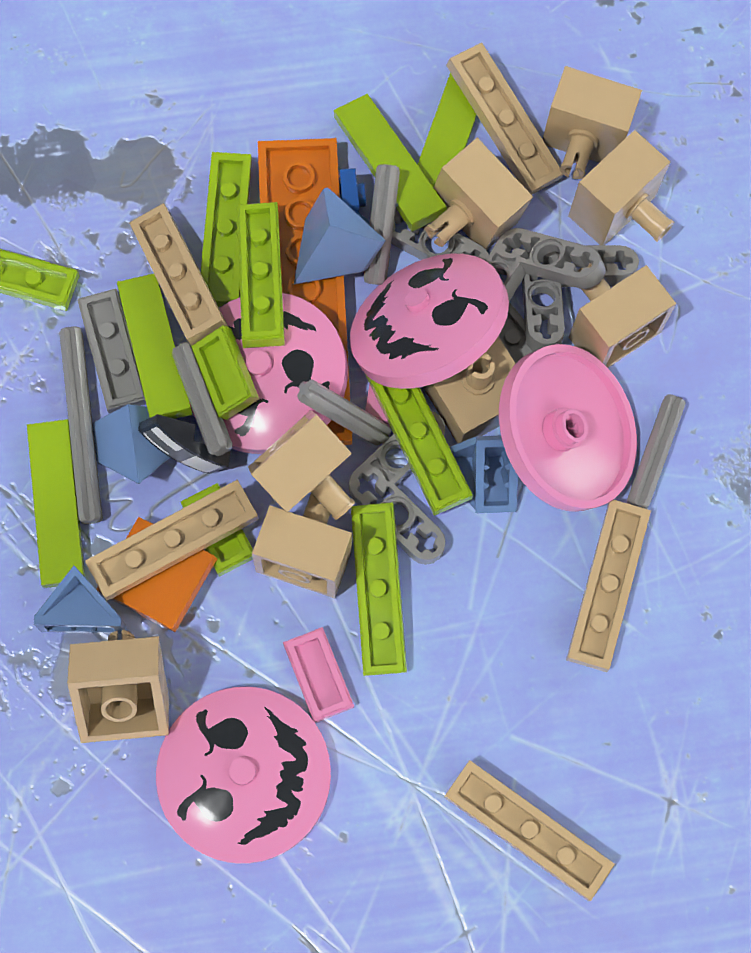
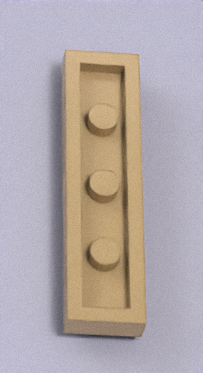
[446,42,563,195]
[129,203,228,346]
[85,479,259,601]
[566,499,651,672]
[444,760,615,902]

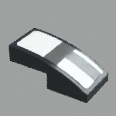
[138,414,231,474]

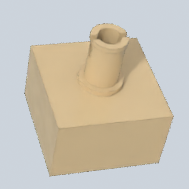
[543,66,642,179]
[568,130,674,245]
[425,137,533,250]
[568,263,677,368]
[423,336,516,444]
[248,410,355,520]
[252,493,352,599]
[67,630,169,743]

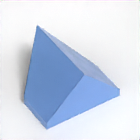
[294,187,386,284]
[92,404,170,484]
[449,436,518,513]
[34,566,126,634]

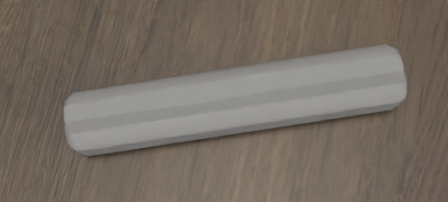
[364,164,400,285]
[172,342,232,456]
[297,379,392,446]
[627,394,686,509]

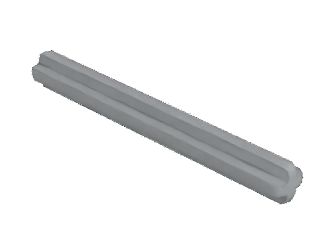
[59,326,103,524]

